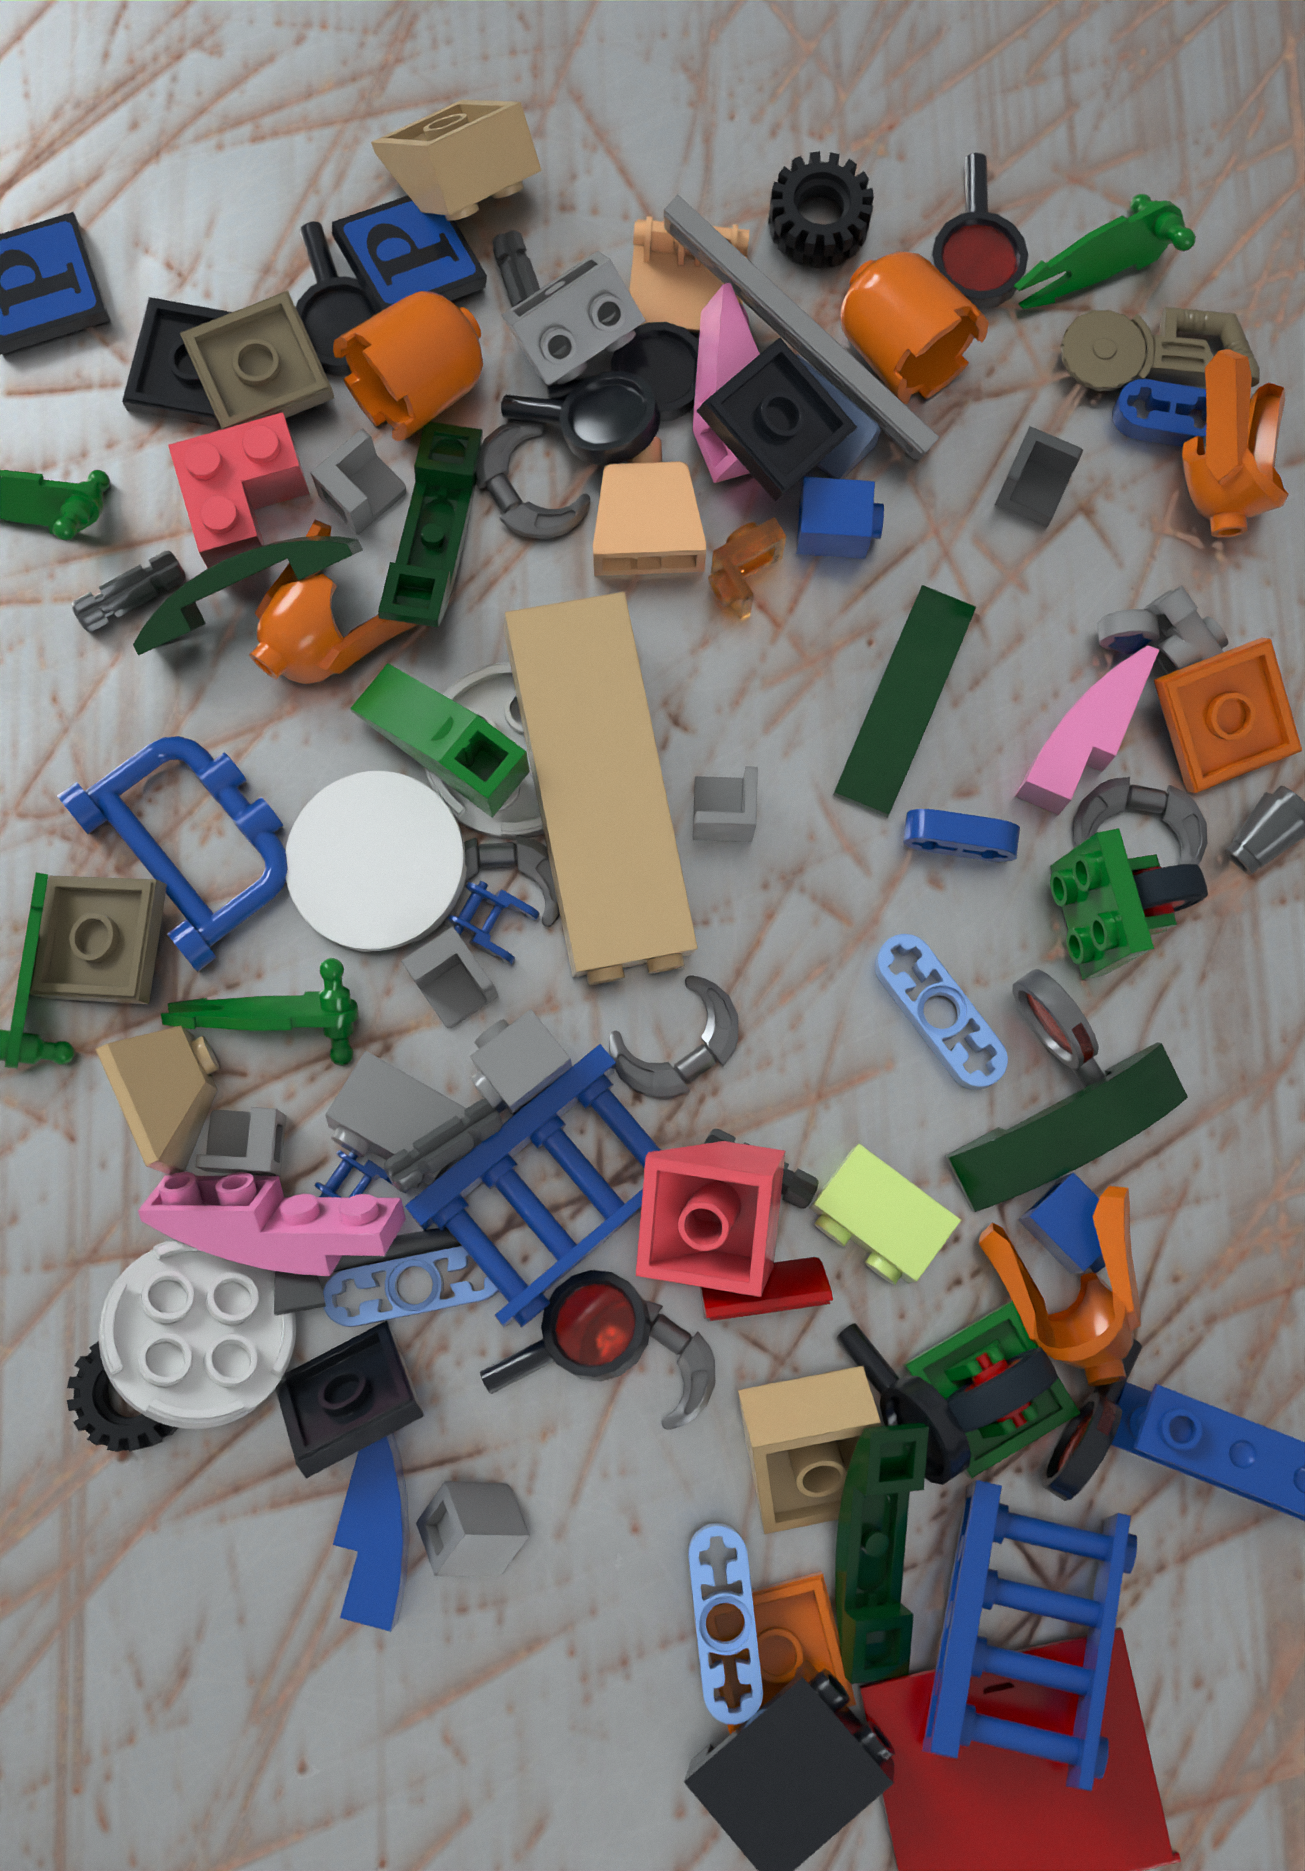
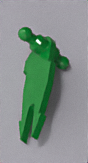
[1014,193,1196,309]
[0,470,110,541]
[0,872,75,1069]
[161,958,359,1066]

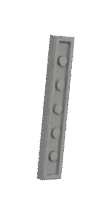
[664,194,940,461]

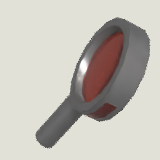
[1012,969,1105,1088]

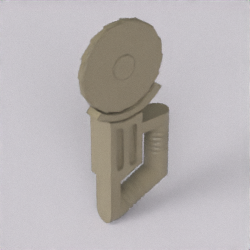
[1061,307,1260,391]

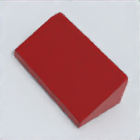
[700,1257,833,1321]

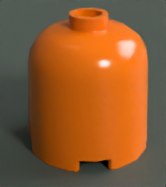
[840,251,989,404]
[333,291,483,441]

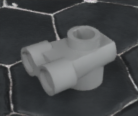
[1144,586,1229,674]

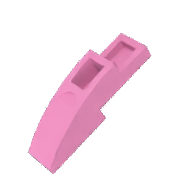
[138,1172,406,1276]

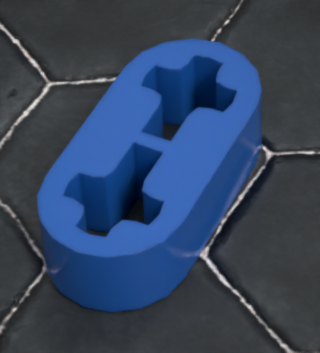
[1112,379,1207,447]
[903,809,1020,862]

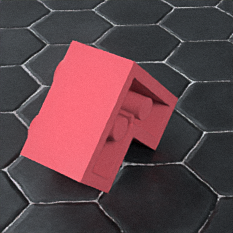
[168,412,310,568]

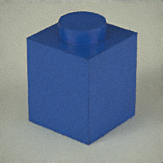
[796,477,884,559]
[1018,1172,1106,1274]

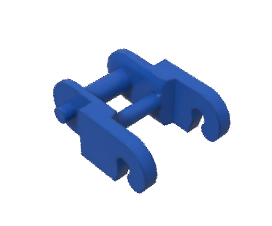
[447,881,540,965]
[314,1150,408,1197]

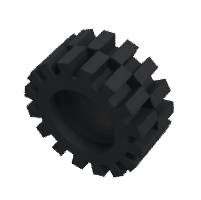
[768,151,874,269]
[67,1341,178,1452]

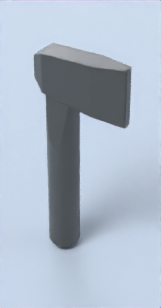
[274,1227,462,1316]

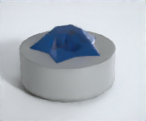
[1097,609,1160,655]

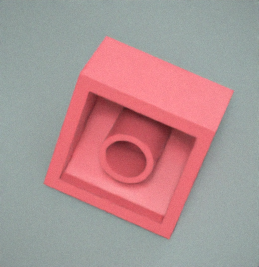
[636,1141,785,1297]

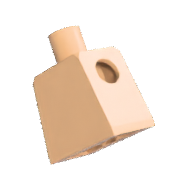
[593,436,706,576]

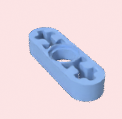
[875,934,1008,1090]
[323,1246,499,1327]
[688,1523,763,1725]

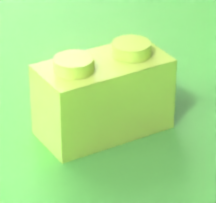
[809,1144,961,1285]

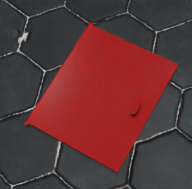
[859,1627,1181,1871]

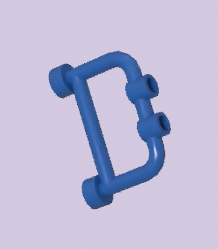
[57,736,288,972]

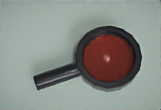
[930,153,1029,310]
[480,1270,651,1394]
[1041,1339,1142,1501]

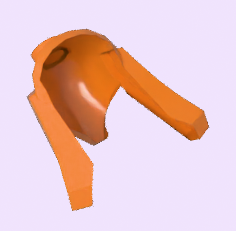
[1182,349,1289,538]
[249,519,418,684]
[978,1186,1141,1386]

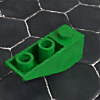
[350,663,530,818]

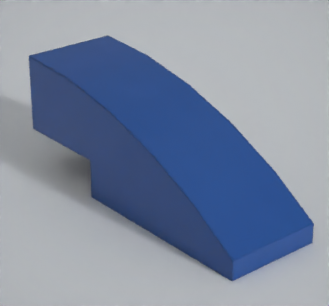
[333,1432,410,1632]

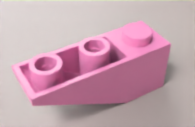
[692,282,760,483]

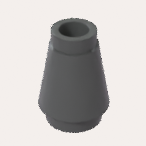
[1225,786,1305,875]

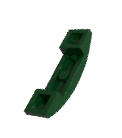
[378,422,483,627]
[133,536,363,656]
[833,585,976,818]
[945,1042,1188,1212]
[835,1423,929,1684]

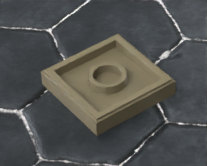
[180,291,335,429]
[30,875,167,1004]

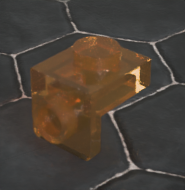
[708,517,787,619]

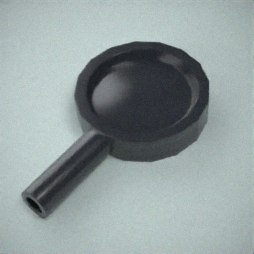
[296,221,377,377]
[547,322,699,421]
[501,371,661,465]
[837,1323,971,1485]

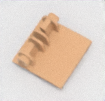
[629,216,749,333]

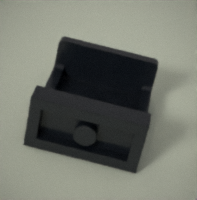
[684,1660,895,1871]

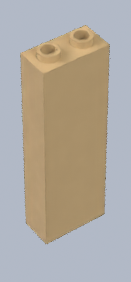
[503,591,698,985]

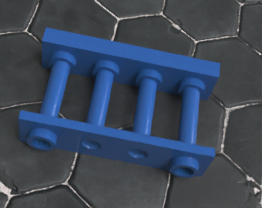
[405,1044,661,1328]
[1103,1382,1305,1522]
[922,1480,1137,1791]

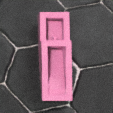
[1015,645,1159,815]

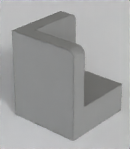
[310,429,407,536]
[693,766,758,842]
[401,926,498,1028]
[195,1107,287,1177]
[416,1481,530,1577]

